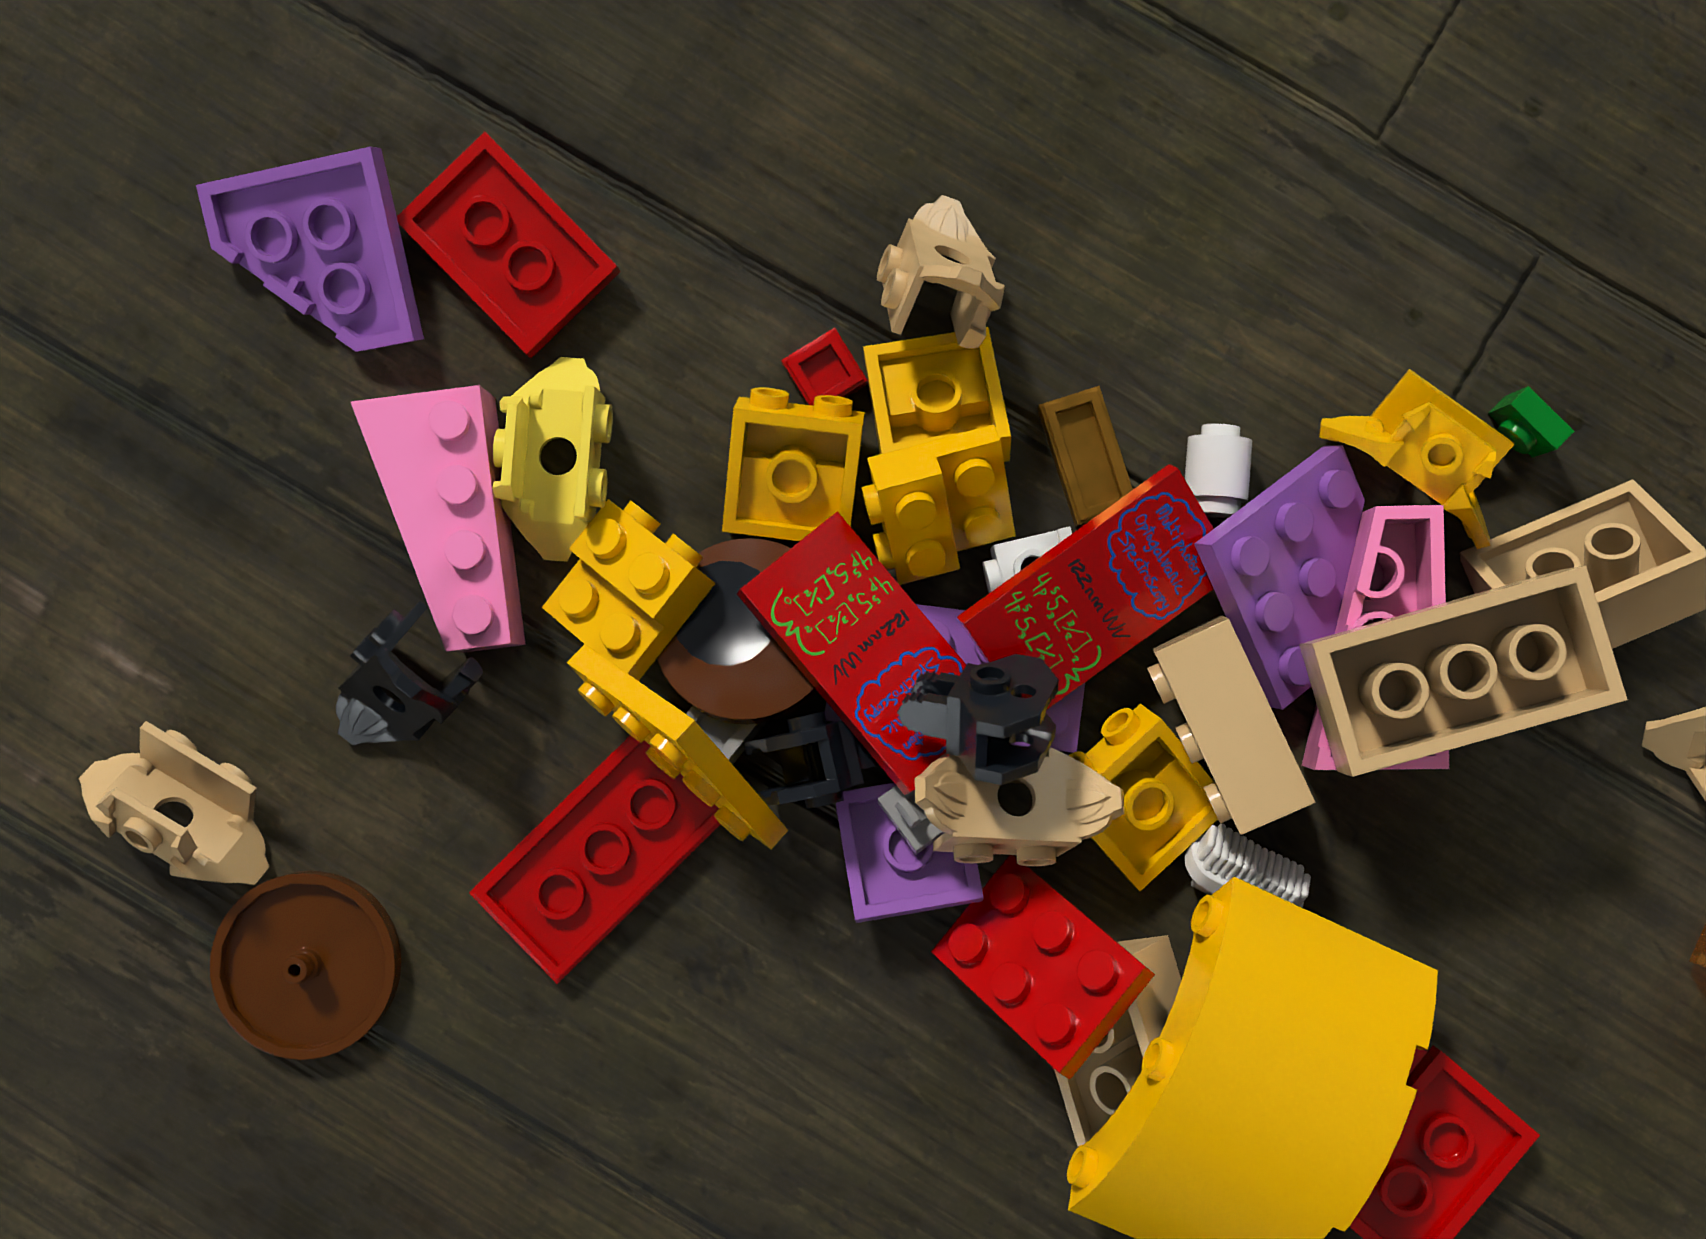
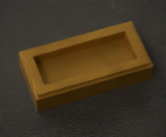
[1037,386,1133,526]

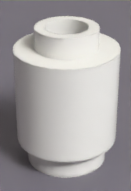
[1185,424,1252,518]

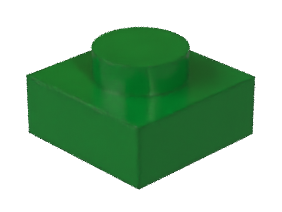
[1487,386,1575,458]

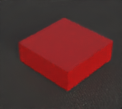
[781,327,868,406]

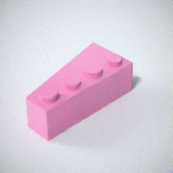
[351,385,526,653]
[1301,505,1449,770]

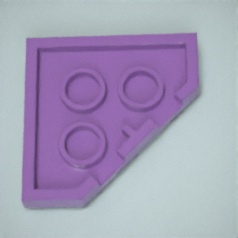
[196,147,424,352]
[1194,445,1365,710]

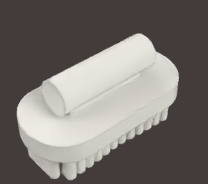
[1185,824,1311,908]

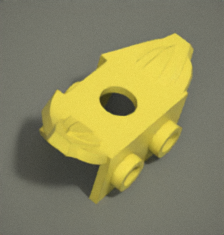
[492,357,613,562]

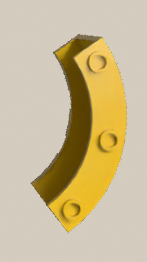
[1067,877,1438,1239]

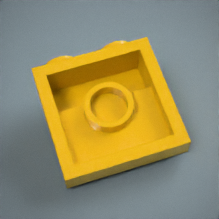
[863,327,1011,462]
[722,387,865,541]
[861,425,1015,585]
[542,499,715,681]
[1069,704,1218,891]

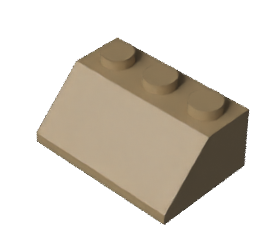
[1460,479,1706,649]
[1147,614,1316,835]
[1054,935,1181,1147]

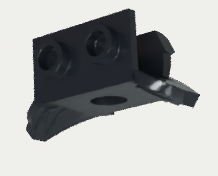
[336,601,483,745]

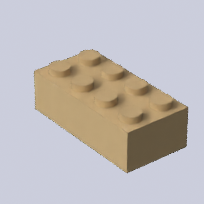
[1299,565,1628,777]

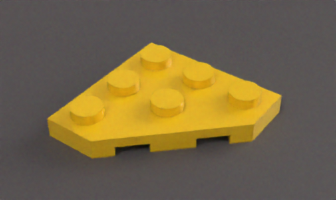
[567,644,788,849]

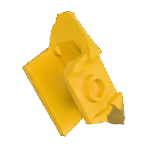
[1319,369,1514,549]

